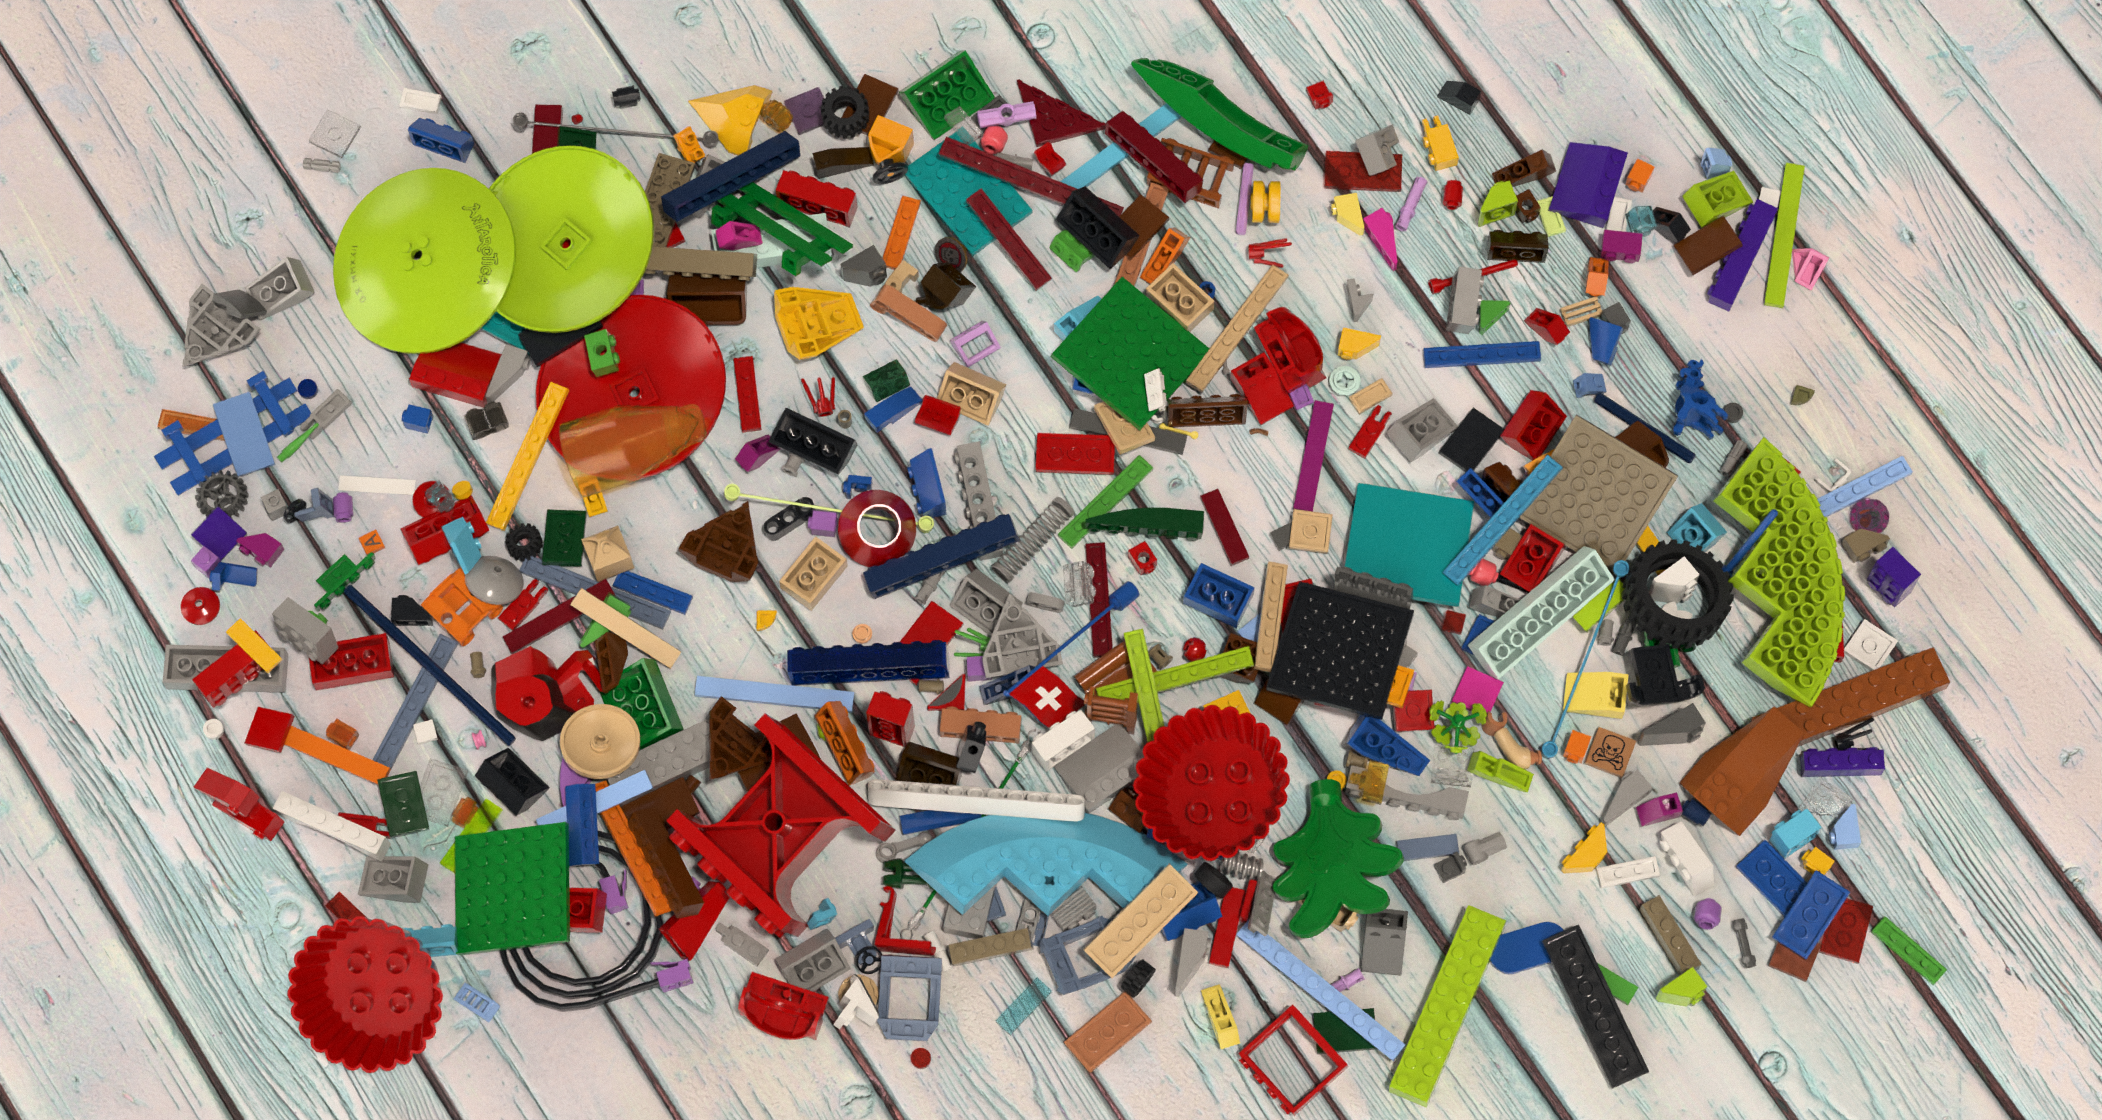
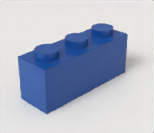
[1457,468,1504,519]

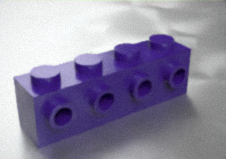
[1800,747,1885,777]

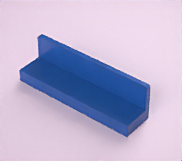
[565,784,599,866]

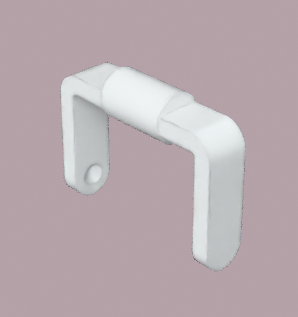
[1815,459,1851,493]

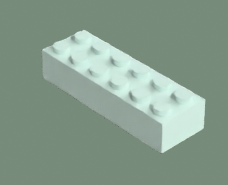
[711,213,832,268]

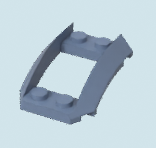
[1040,916,1136,995]
[877,954,942,1041]

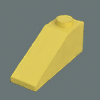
[1201,984,1240,1049]

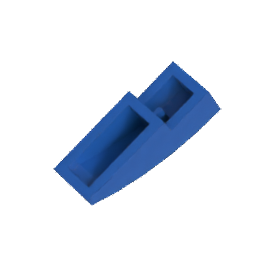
[864,386,923,433]

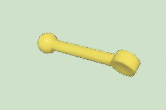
[1159,423,1198,439]

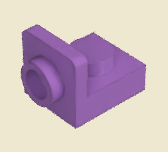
[1288,384,1314,410]

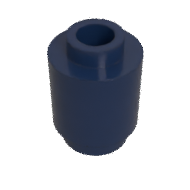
[1682,799,1712,826]

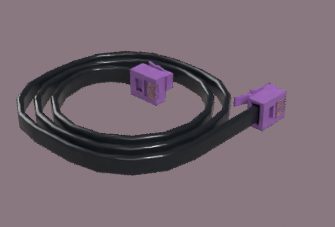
[499,831,694,1012]

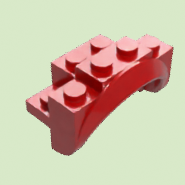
[1254,307,1327,393]
[738,972,829,1040]

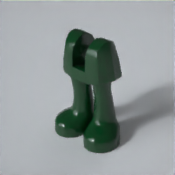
[882,858,935,890]

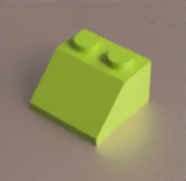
[1478,180,1518,227]
[1655,967,1707,1007]

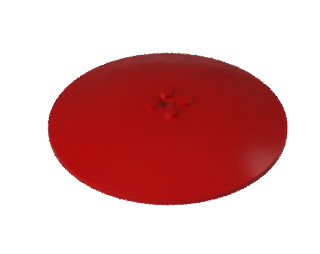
[536,295,726,480]

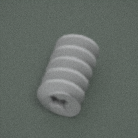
[1219,851,1264,882]

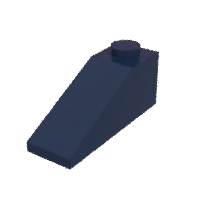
[979,665,1035,705]

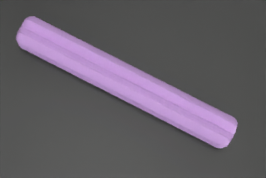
[1236,163,1254,235]

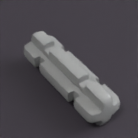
[303,158,341,173]

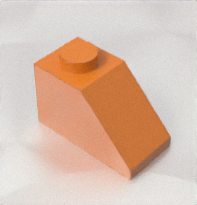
[1585,257,1609,297]

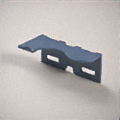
[1032,913,1050,947]

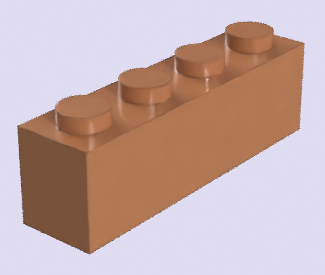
[940,707,1022,744]

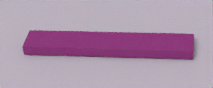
[1293,400,1334,512]

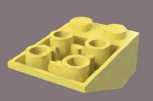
[1563,672,1629,719]

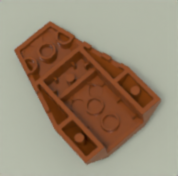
[1680,706,1805,836]

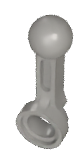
[876,832,932,863]

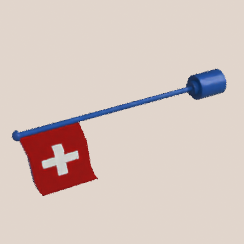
[1003,581,1140,728]

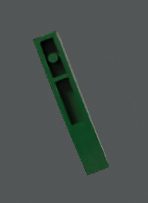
[1084,508,1204,541]

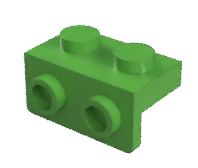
[1049,229,1095,272]

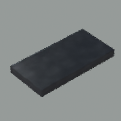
[518,321,603,367]

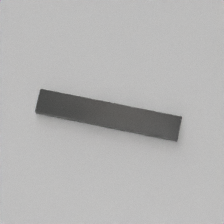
[1069,408,1188,455]

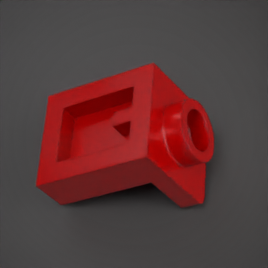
[1306,80,1333,110]

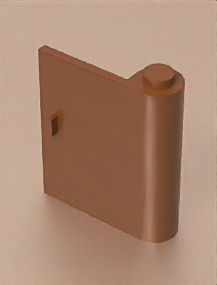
[1074,640,1157,725]

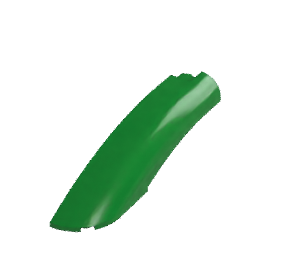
[1131,58,1309,171]

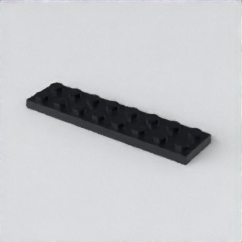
[1542,924,1649,1089]

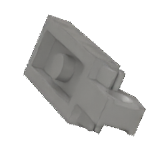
[715,923,769,967]

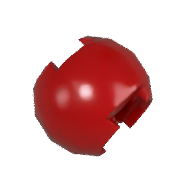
[1183,637,1207,662]

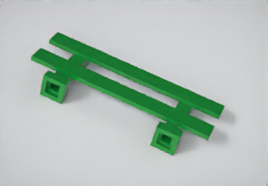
[711,182,853,276]

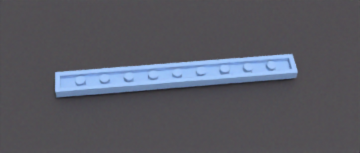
[1236,919,1406,1062]

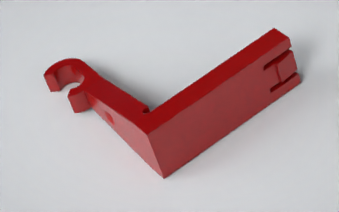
[874,886,936,956]

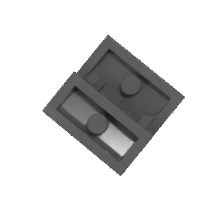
[213,290,267,319]

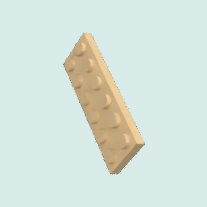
[1083,863,1198,978]

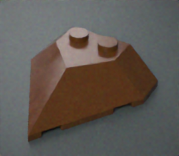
[679,501,758,582]
[709,696,772,780]

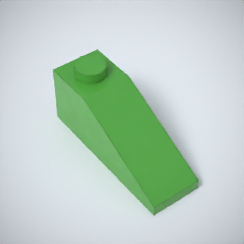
[579,592,631,648]

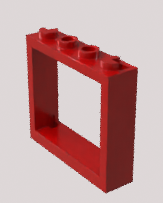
[1239,1005,1348,1116]

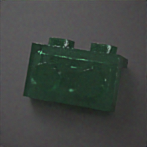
[863,359,910,402]

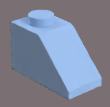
[1701,148,1732,180]
[1829,804,1861,850]

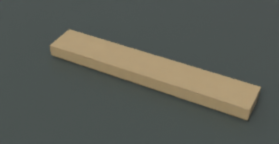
[1254,561,1288,672]
[570,588,681,669]

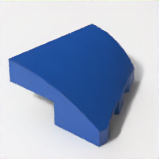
[1589,317,1624,366]

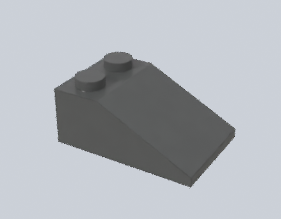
[1638,703,1706,746]

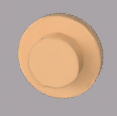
[852,624,872,643]

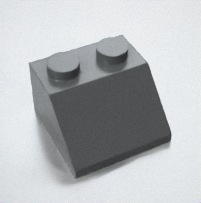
[840,245,887,287]

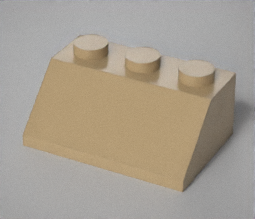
[937,362,1007,426]

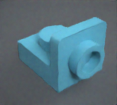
[807,898,837,930]

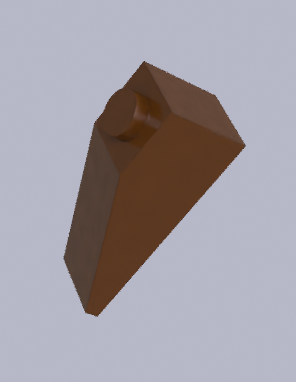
[595,632,628,693]

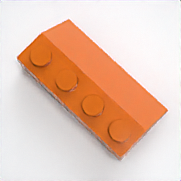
[814,701,875,786]

